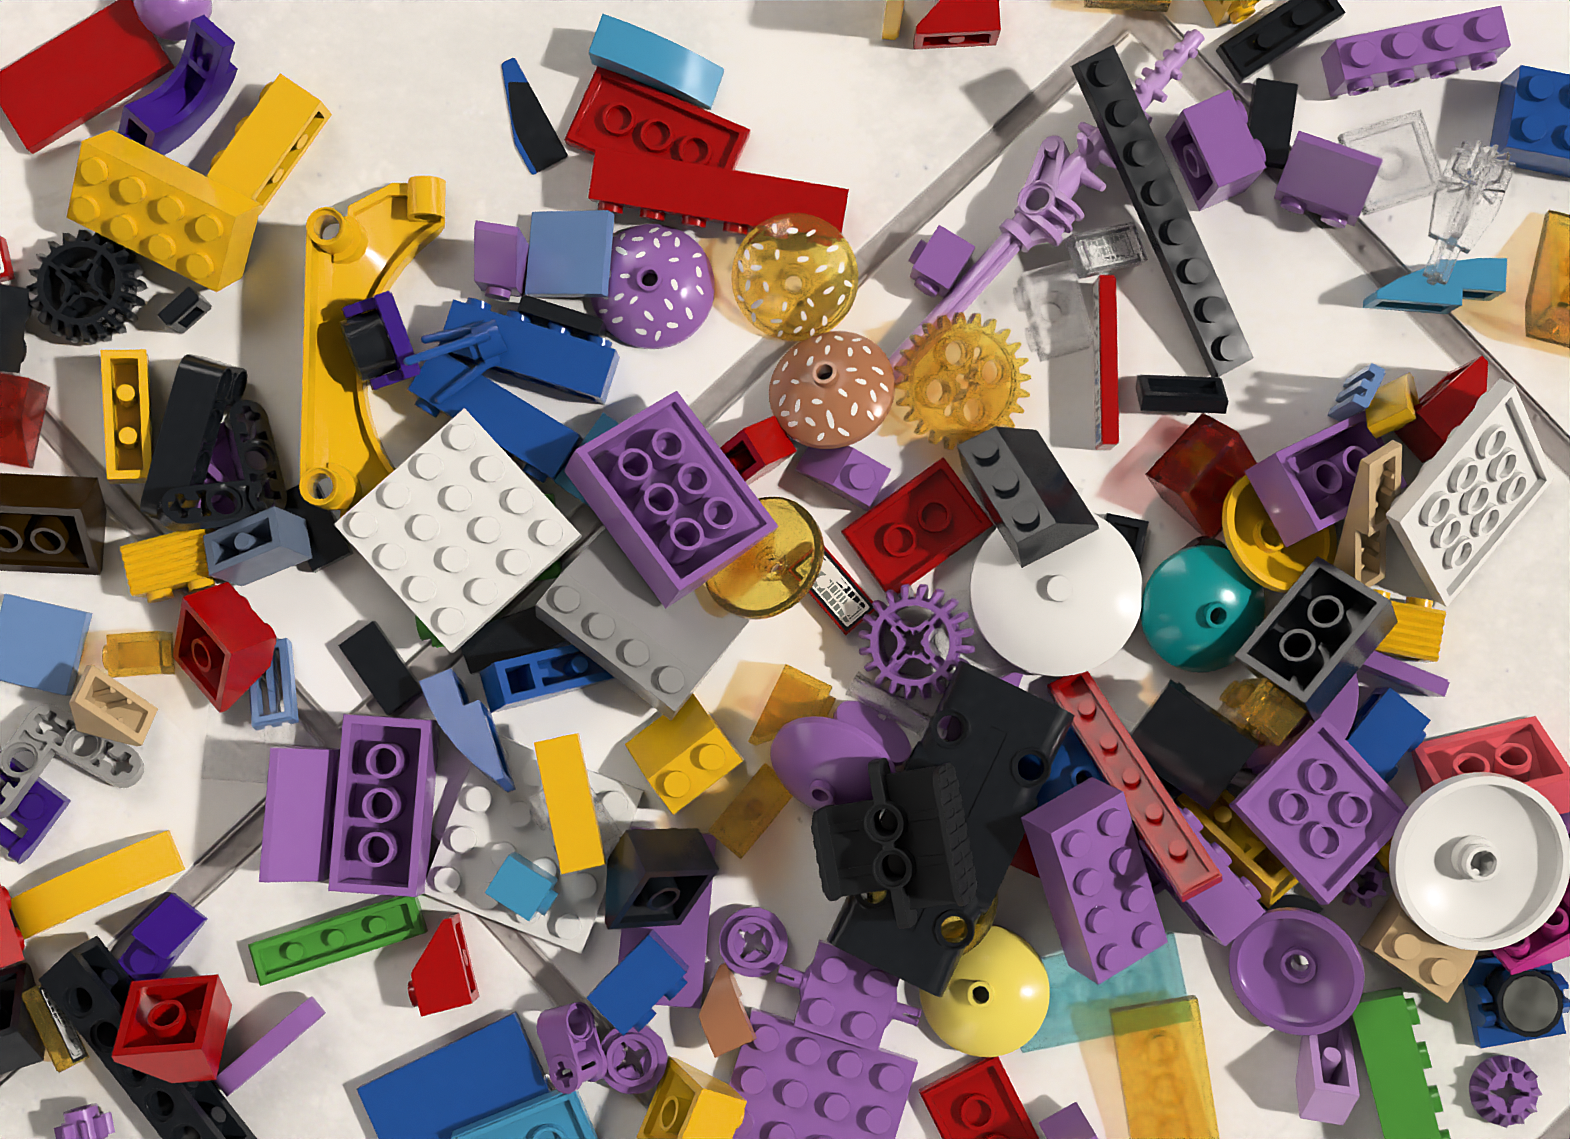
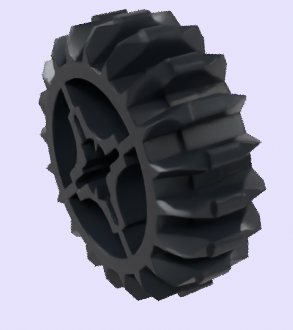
[26,229,148,345]

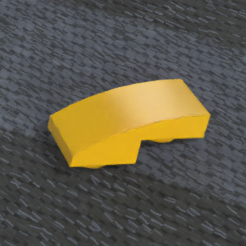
[1365,372,1419,439]

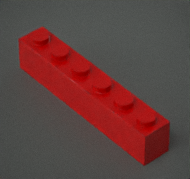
[588,147,849,249]

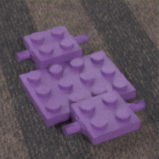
[729,939,922,1139]

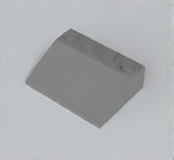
[536,528,750,721]

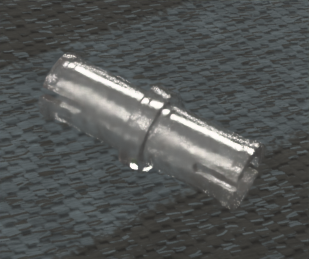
[845,671,933,737]

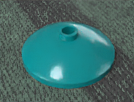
[1140,545,1265,673]

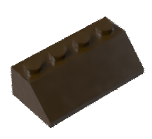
[0,473,107,575]

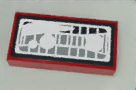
[790,543,875,636]

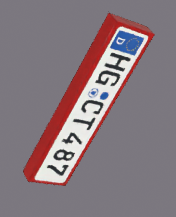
[1092,275,1119,450]

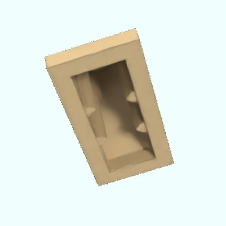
[69,664,158,747]

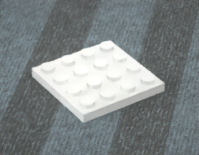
[1385,378,1554,607]
[334,408,582,653]
[423,735,645,954]

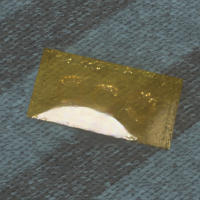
[1109,995,1220,1139]

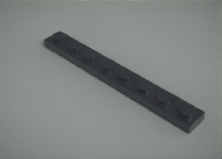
[1070,45,1254,377]

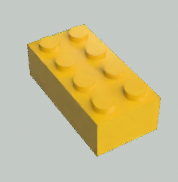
[66,130,262,292]

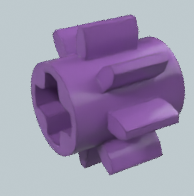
[1342,857,1389,908]
[54,1103,115,1139]

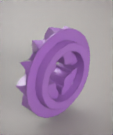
[719,907,788,977]
[601,1025,668,1094]
[1469,1055,1542,1128]

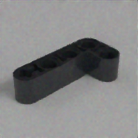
[140,354,248,520]

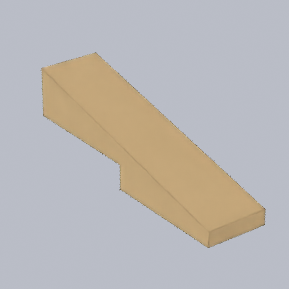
[1333,440,1402,587]

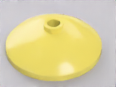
[919,924,1050,1057]

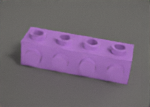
[1321,5,1511,97]

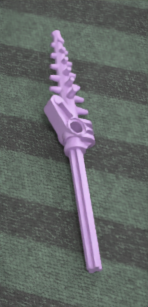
[888,29,1205,387]

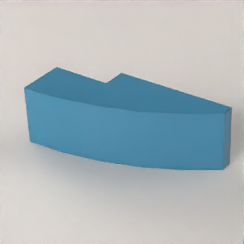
[588,14,724,110]
[1363,258,1507,314]

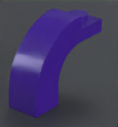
[118,15,238,155]

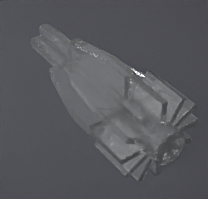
[1422,140,1516,286]

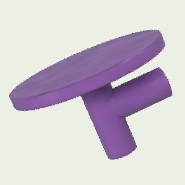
[833,701,911,767]

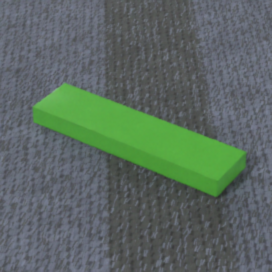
[248,896,428,986]

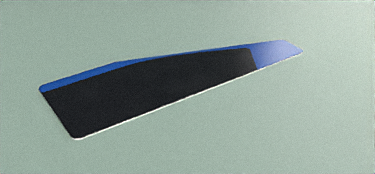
[502,58,568,175]

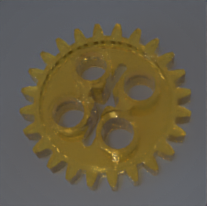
[894,312,1031,450]

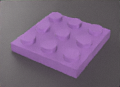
[1229,715,1409,905]

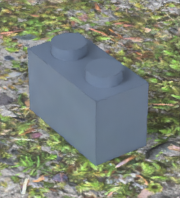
[203,506,312,587]

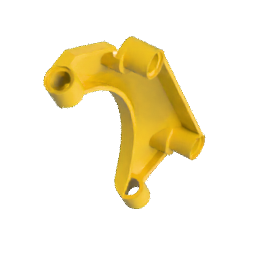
[299,176,446,518]

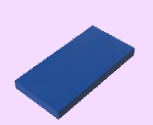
[356,1011,552,1139]

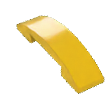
[11,830,186,940]

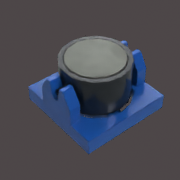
[1463,954,1570,1048]

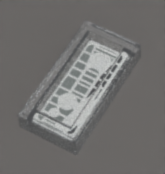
[1064,221,1148,279]

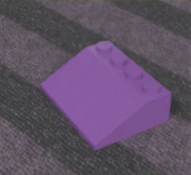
[564,391,779,609]

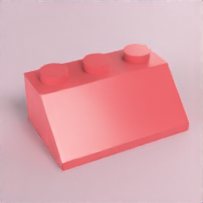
[1411,716,1570,814]

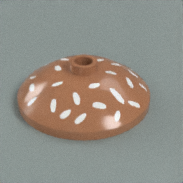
[769,331,895,449]

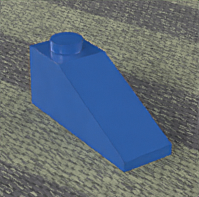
[479,644,616,714]

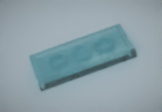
[1020,932,1192,1053]

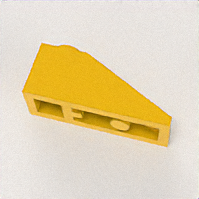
[1176,789,1299,908]

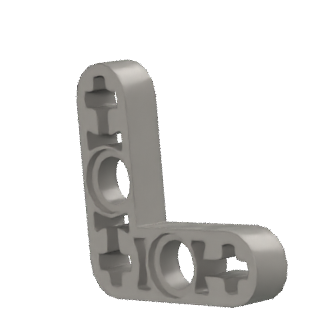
[0,704,144,819]

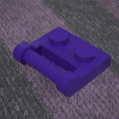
[0,751,71,864]

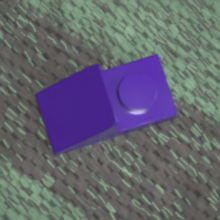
[118,893,208,981]

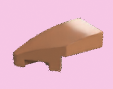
[699,963,757,1058]

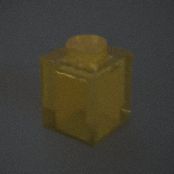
[102,631,175,678]

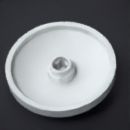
[969,512,1143,677]
[1389,772,1570,951]

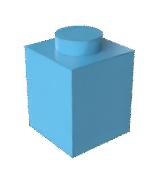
[485,852,559,921]

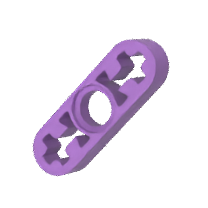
[214,996,326,1097]

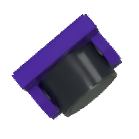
[339,291,421,391]

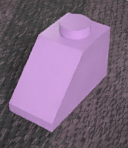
[1295,1021,1360,1125]

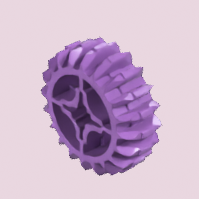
[858,584,975,700]

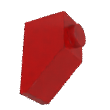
[913,0,1001,50]
[720,415,797,485]
[408,913,480,1017]

